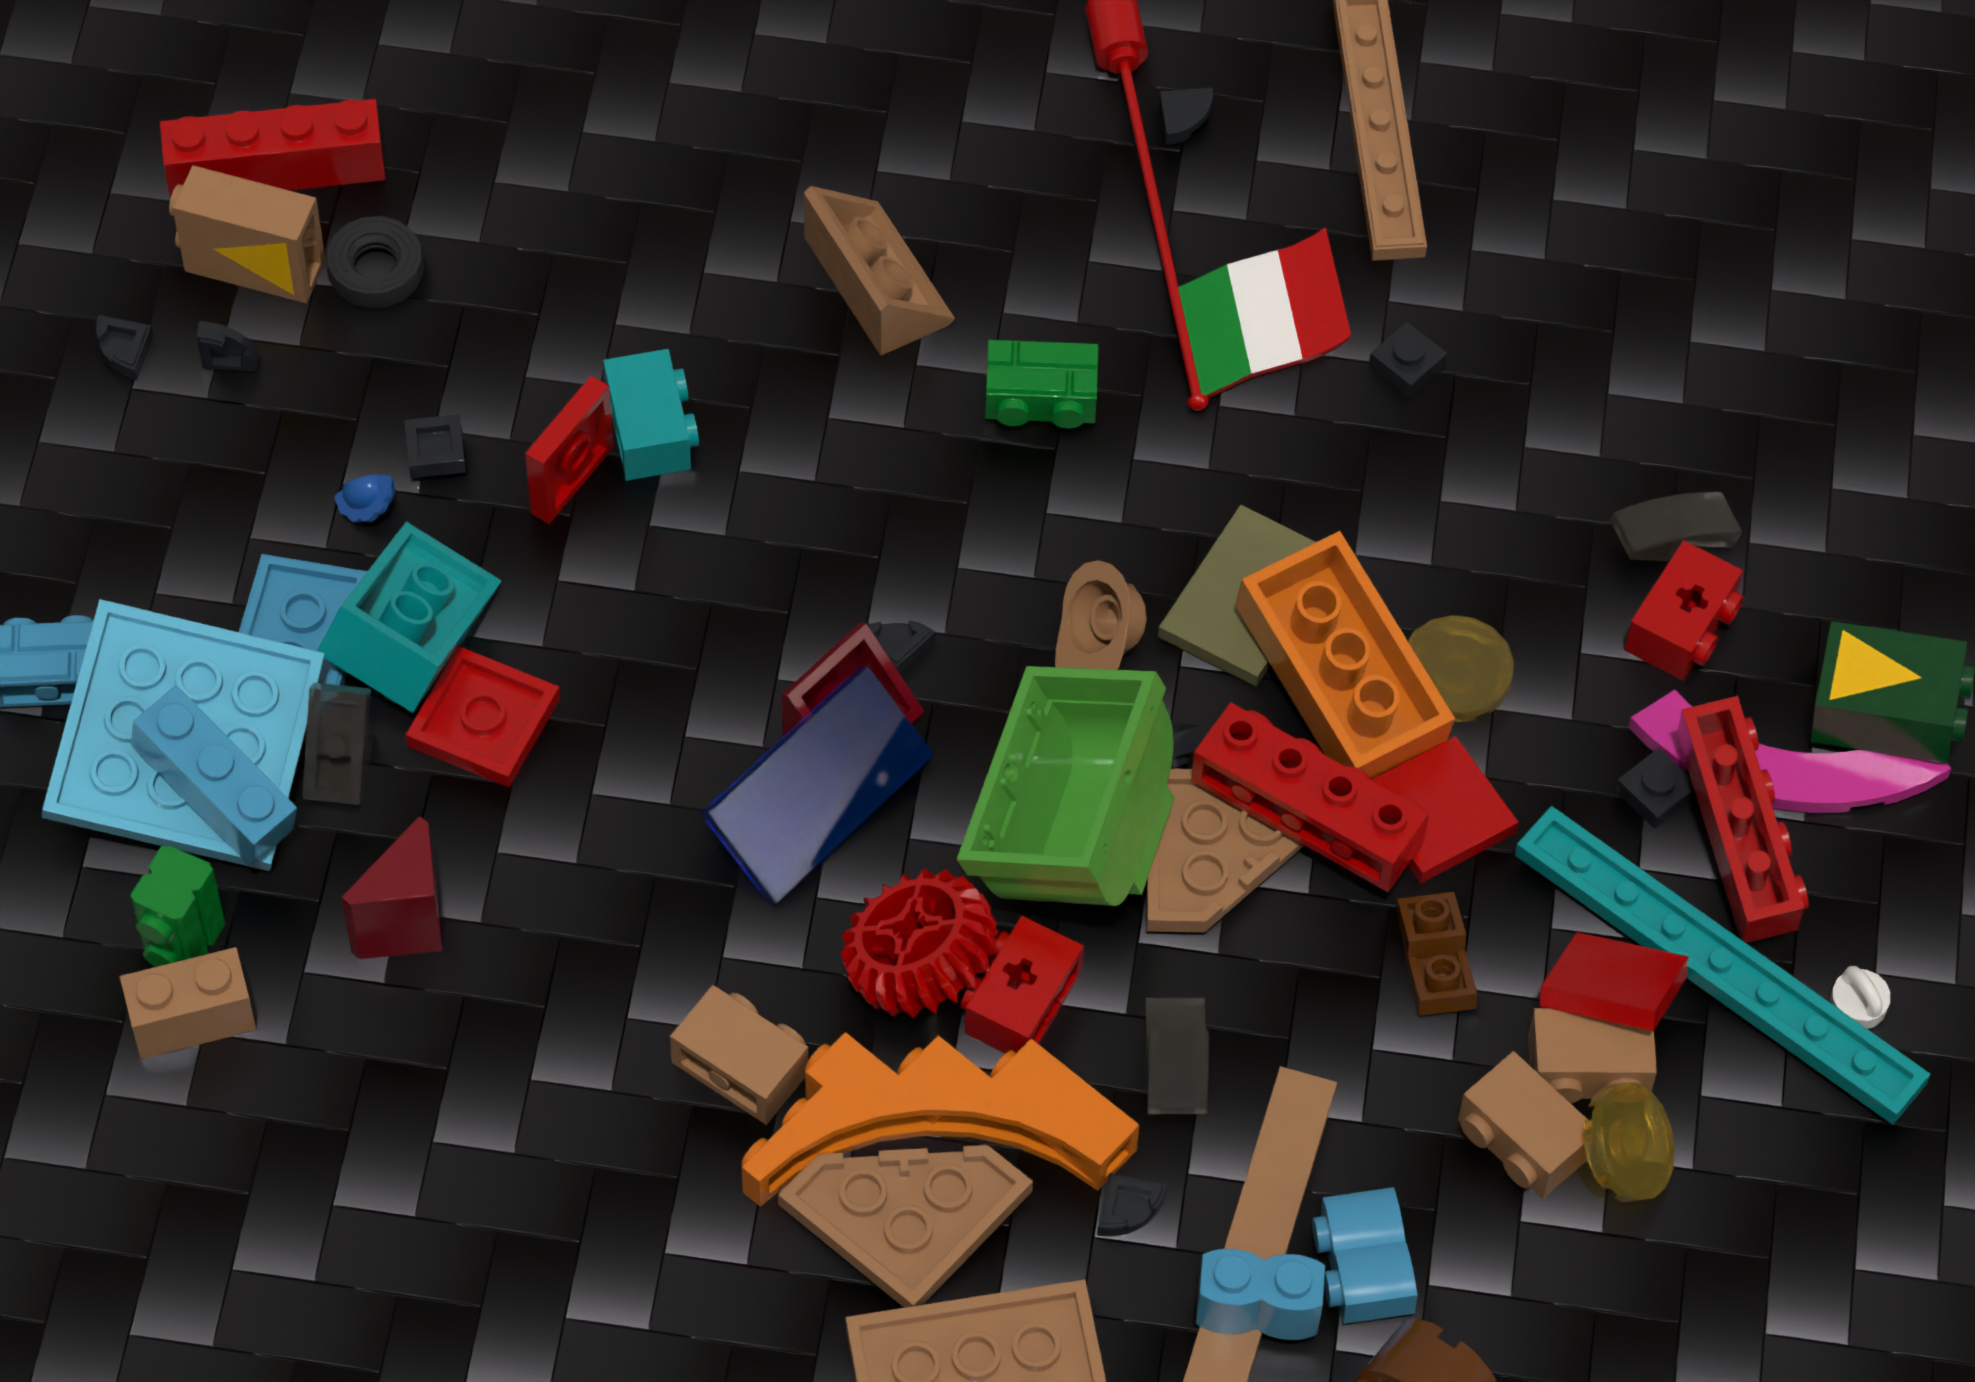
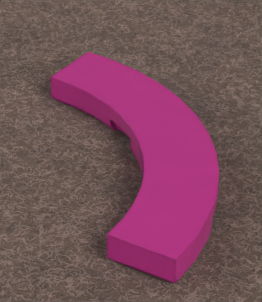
[1628,690,1951,813]

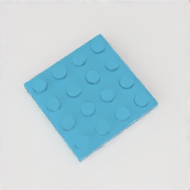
[42,599,325,871]

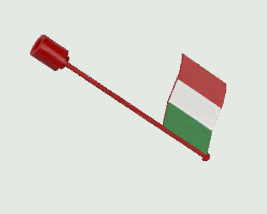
[1085,0,1351,411]

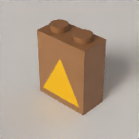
[169,165,326,304]

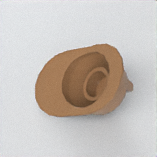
[1055,560,1147,670]

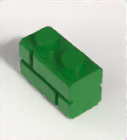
[985,340,1098,428]
[130,845,225,967]

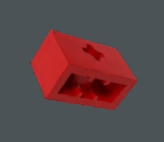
[1624,540,1744,681]
[961,916,1084,1053]

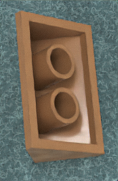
[804,186,955,356]

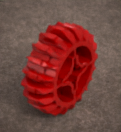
[840,868,999,1018]

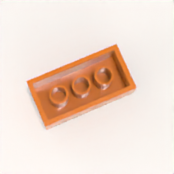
[1235,531,1455,780]

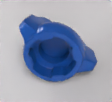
[334,474,395,523]

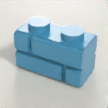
[0,615,93,707]

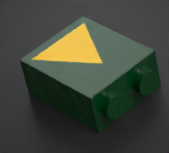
[1811,621,1975,763]

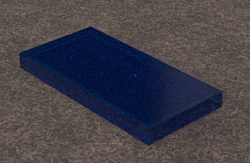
[700,666,934,903]

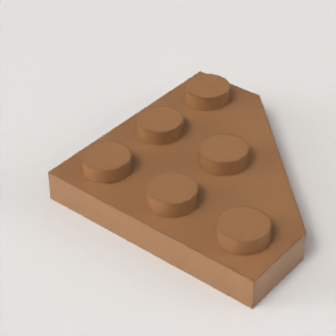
[1146,769,1304,932]
[778,1145,1033,1308]

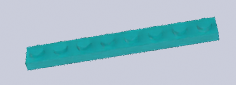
[1515,806,1931,1125]

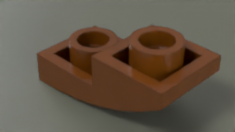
[1397,892,1477,1016]

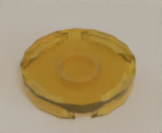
[1408,615,1514,722]
[1583,1082,1675,1203]

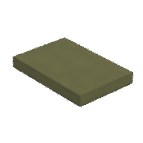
[1158,505,1316,687]

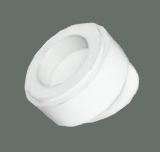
[1830,966,1890,1029]

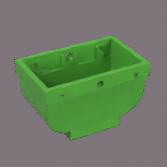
[957,666,1175,906]

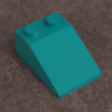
[317,521,502,713]

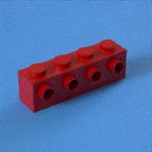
[160,99,386,199]
[1677,696,1809,943]
[1191,702,1429,892]

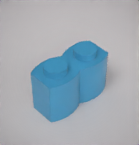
[1312,1187,1417,1324]
[1196,1249,1325,1340]

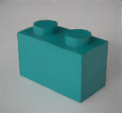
[603,349,699,481]

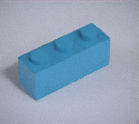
[131,685,297,867]

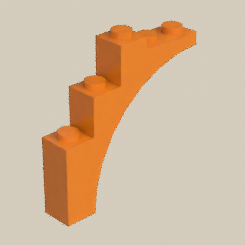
[742,1032,1139,1207]

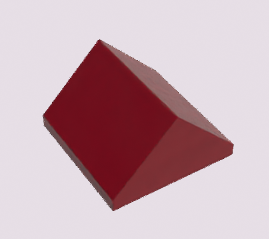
[781,623,925,784]
[341,816,443,959]

